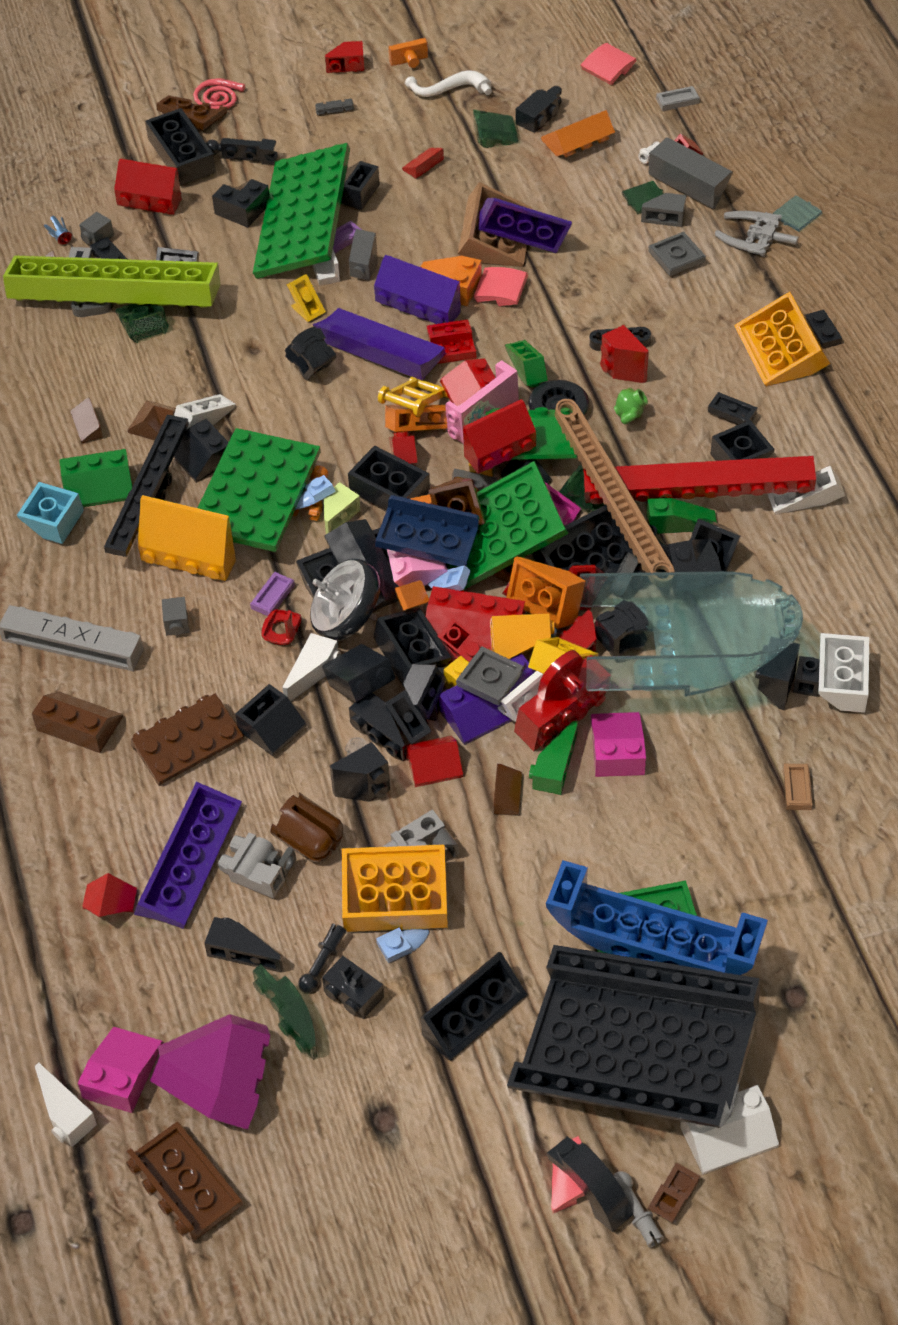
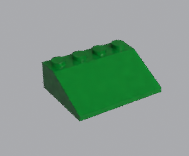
[486,407,577,459]

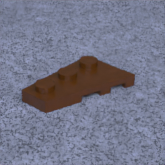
[156,95,227,130]

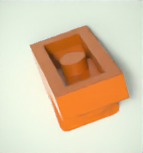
[395,580,429,611]

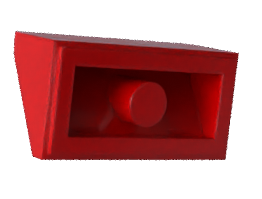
[402,148,444,179]

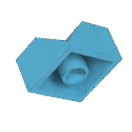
[17,482,84,544]

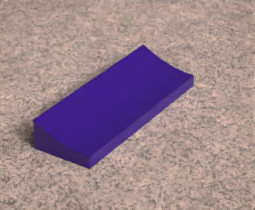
[313,308,445,380]
[134,781,242,929]

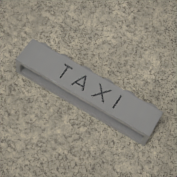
[0,605,144,671]

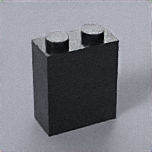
[322,643,396,702]

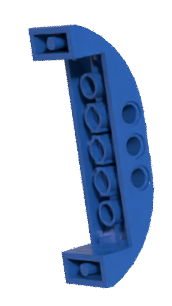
[546,860,768,975]

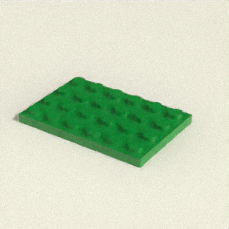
[197,428,321,552]
[446,461,568,591]

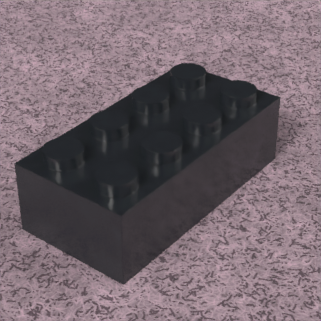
[145,108,216,185]

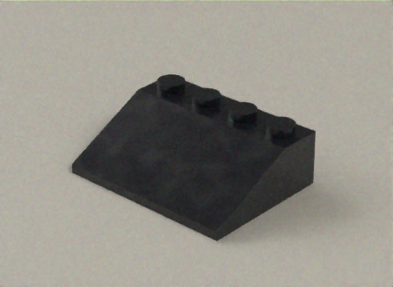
[532,505,641,584]

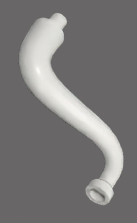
[405,70,492,97]

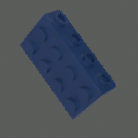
[375,495,480,566]

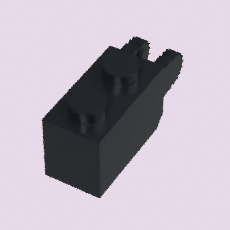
[515,85,562,133]

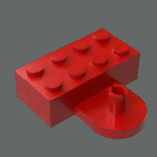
[514,650,611,752]

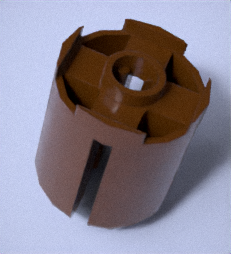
[270,792,343,863]

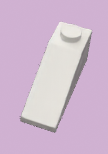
[174,394,236,429]
[768,466,845,514]
[283,633,341,701]
[35,1063,97,1147]

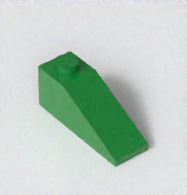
[505,340,548,387]
[647,498,717,534]
[529,721,578,795]

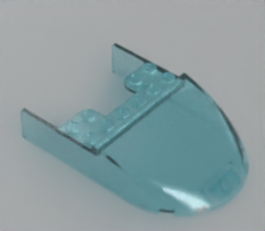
[580,571,803,697]

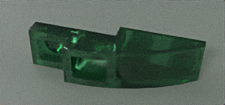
[253,964,318,1060]

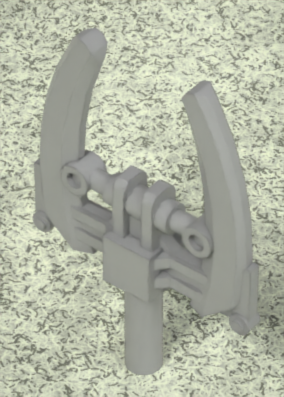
[715,211,799,256]

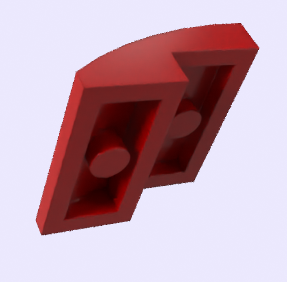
[426,320,477,364]

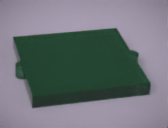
[622,181,663,215]

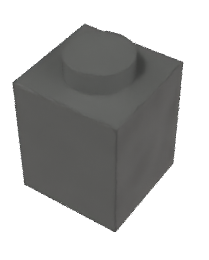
[79,212,114,245]
[161,597,189,636]

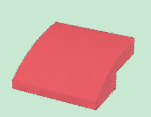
[581,43,637,85]
[474,267,528,306]

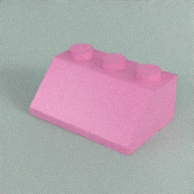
[387,550,448,586]

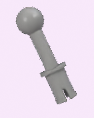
[613,1171,664,1248]

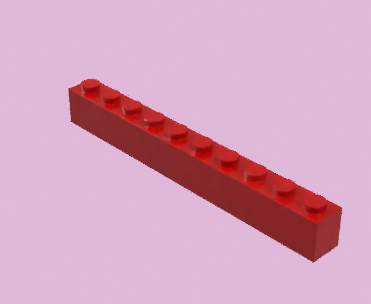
[584,456,816,504]

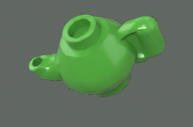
[614,388,648,424]

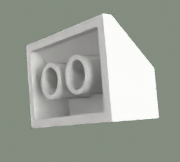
[818,633,869,713]
[680,1085,779,1175]

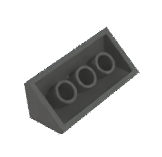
[649,137,733,209]

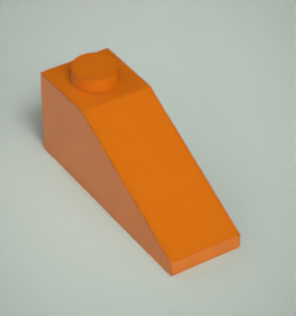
[385,405,448,432]

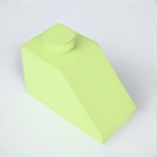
[324,482,361,534]

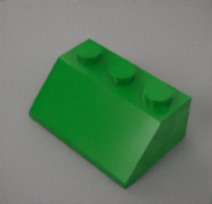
[59,449,132,507]

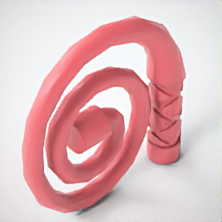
[193,78,245,109]

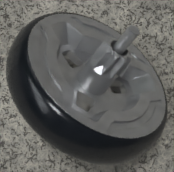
[310,559,380,641]

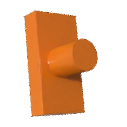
[388,38,428,68]

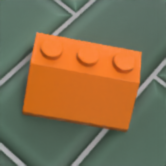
[541,110,615,157]

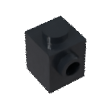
[793,656,819,697]

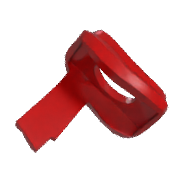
[261,609,302,645]

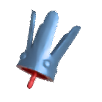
[44,216,72,245]

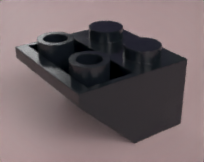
[341,161,380,210]
[235,684,307,756]

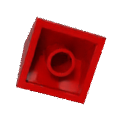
[405,735,463,787]

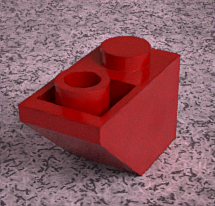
[325,41,365,73]
[389,431,418,464]
[559,610,596,652]
[438,618,490,663]

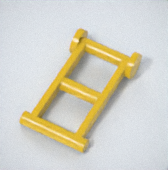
[377,377,448,417]

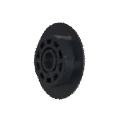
[528,380,590,415]

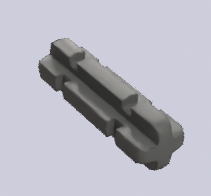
[315,98,354,115]

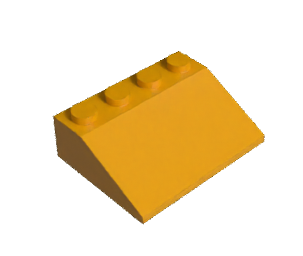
[734,292,831,386]
[138,495,236,581]
[342,845,448,932]

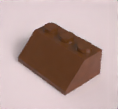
[32,691,123,753]

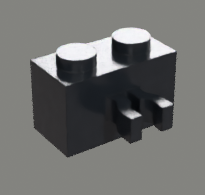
[322,956,384,1019]

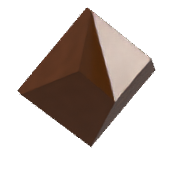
[128,400,176,440]
[429,478,486,525]

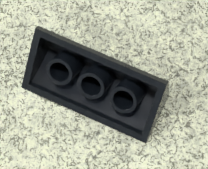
[421,952,527,1060]

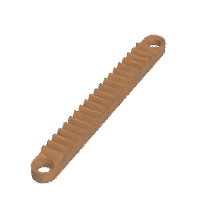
[555,399,674,586]

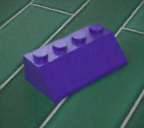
[479,198,572,253]
[374,255,461,324]
[439,653,535,745]

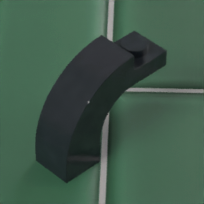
[547,1136,634,1232]

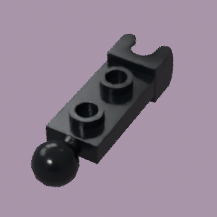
[206,138,278,165]

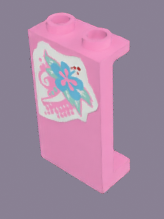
[446,360,519,444]

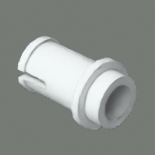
[638,142,660,164]

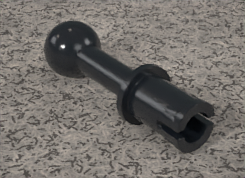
[298,923,347,994]

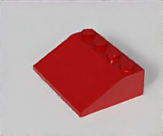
[425,586,525,664]

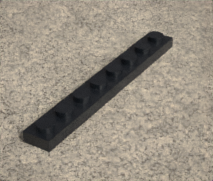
[104,414,189,557]

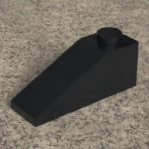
[204,917,283,973]

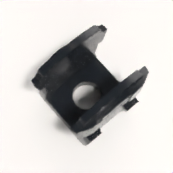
[285,327,337,380]
[595,600,649,659]

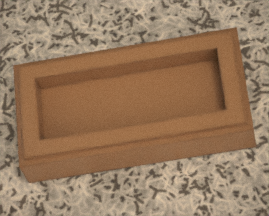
[783,764,812,810]

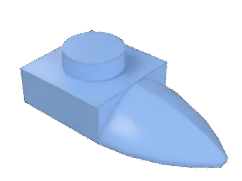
[296,475,336,509]
[428,565,470,591]
[376,928,429,963]

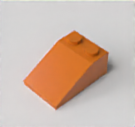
[421,256,482,307]
[506,556,586,629]

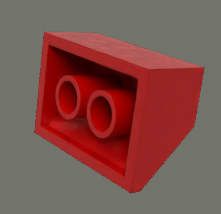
[114,158,182,215]
[463,399,536,474]

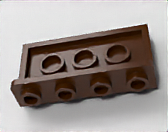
[131,693,243,786]
[126,1121,243,1242]

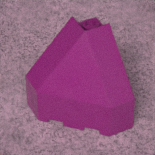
[150,1014,270,1130]

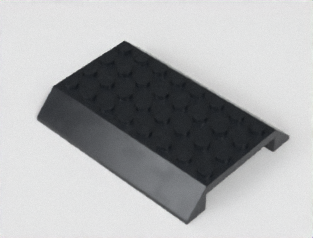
[507,945,760,1128]

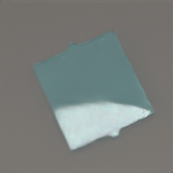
[773,196,822,232]

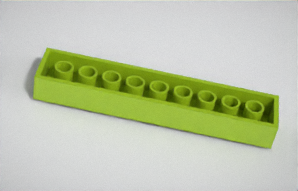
[3,255,221,307]

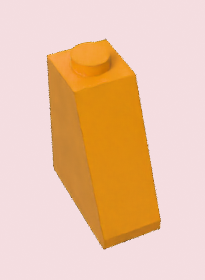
[490,614,555,659]

